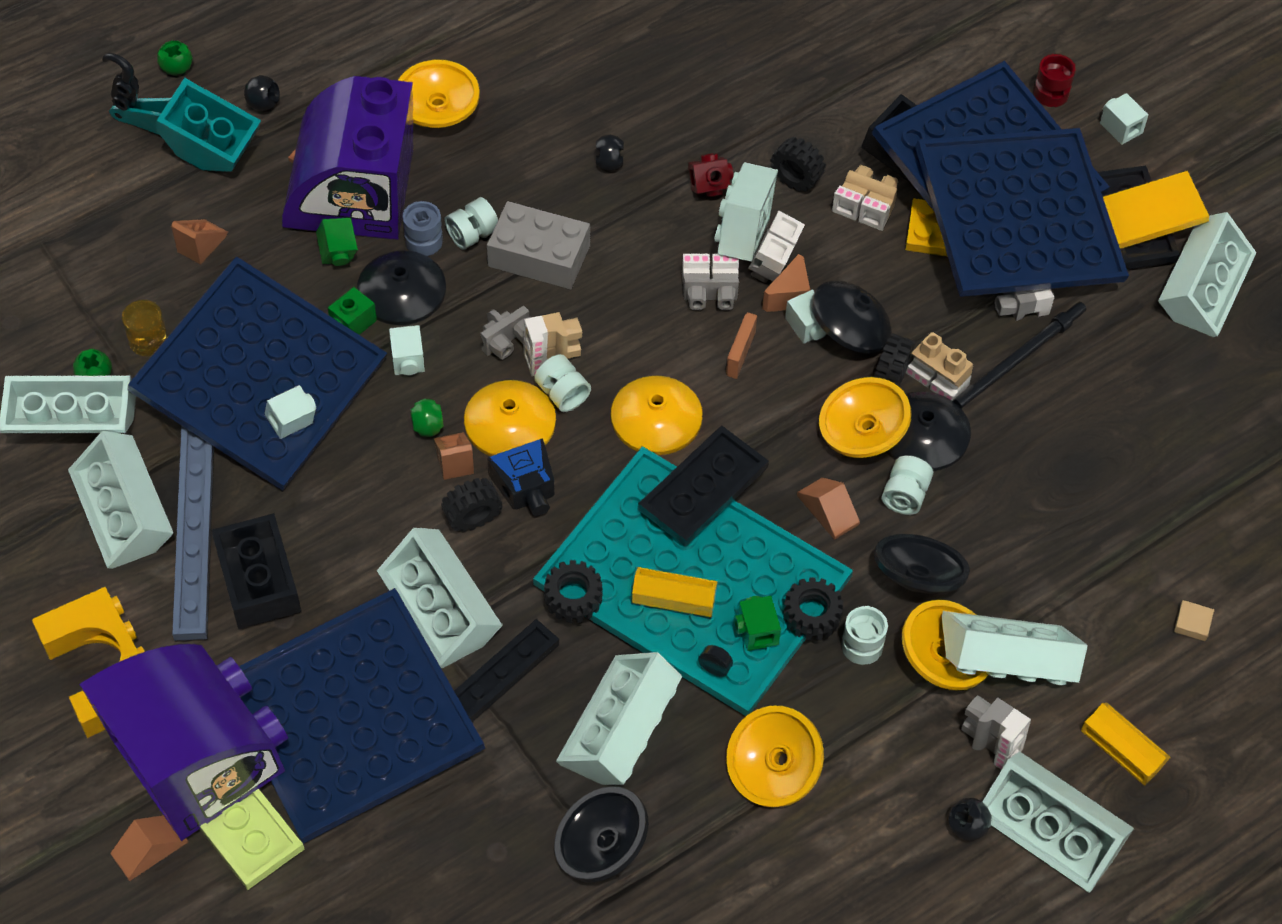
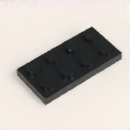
[1098,165,1180,269]
[638,425,769,547]

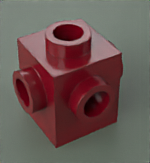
[688,153,734,196]

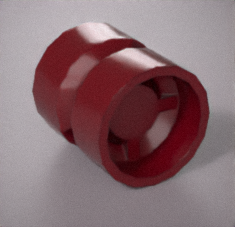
[1033,54,1076,107]

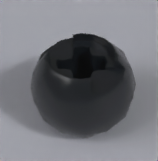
[244,75,280,111]
[596,135,624,171]
[948,798,992,841]

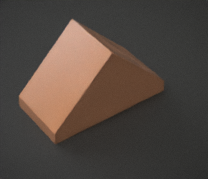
[171,219,228,265]
[762,254,810,312]
[434,432,474,480]
[797,478,860,540]
[110,815,188,881]

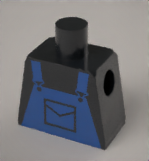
[487,438,555,516]

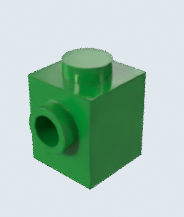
[316,218,358,266]
[328,287,377,335]
[734,596,781,651]

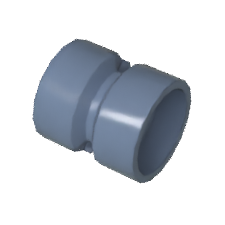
[402,201,443,256]

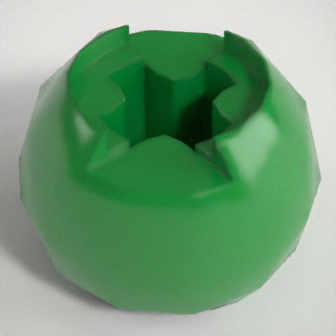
[157,41,193,76]
[73,349,112,376]
[410,398,444,437]

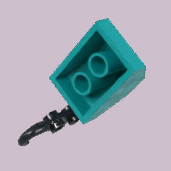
[102,53,261,171]

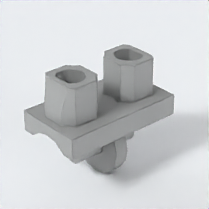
[481,306,529,360]

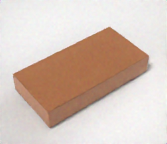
[726,312,757,379]

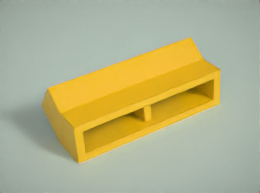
[632,567,718,618]
[1081,703,1171,786]

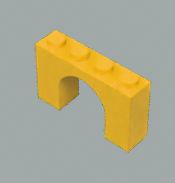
[32,587,145,738]

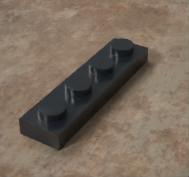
[454,619,559,722]

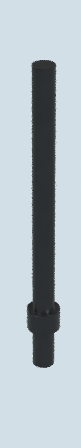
[953,301,1087,408]

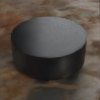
[699,645,733,677]

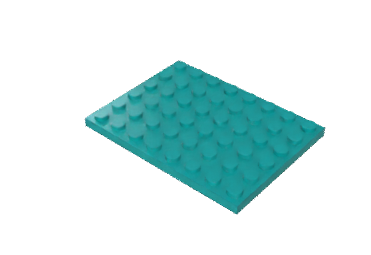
[533,446,853,716]

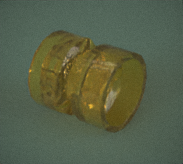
[122,300,168,356]

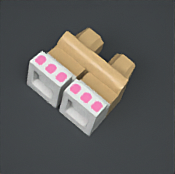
[832,165,898,231]
[523,312,582,376]
[906,332,973,401]

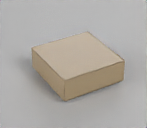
[1174,600,1214,641]

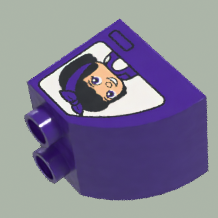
[282,76,413,240]
[79,644,289,841]

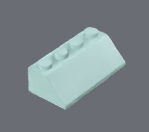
[1158,212,1257,337]
[0,376,136,433]
[68,430,173,569]
[377,528,503,668]
[942,611,1088,685]
[556,652,682,785]
[983,751,1134,893]

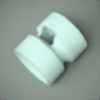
[444,197,498,250]
[534,354,591,412]
[882,455,934,515]
[841,606,888,665]

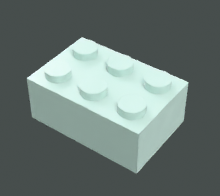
[715,162,778,262]

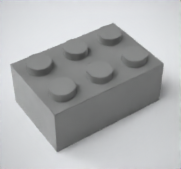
[487,201,590,289]

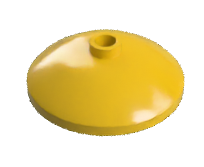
[398,60,480,128]
[611,376,703,455]
[819,377,911,458]
[464,380,556,456]
[902,600,988,690]
[727,705,824,808]

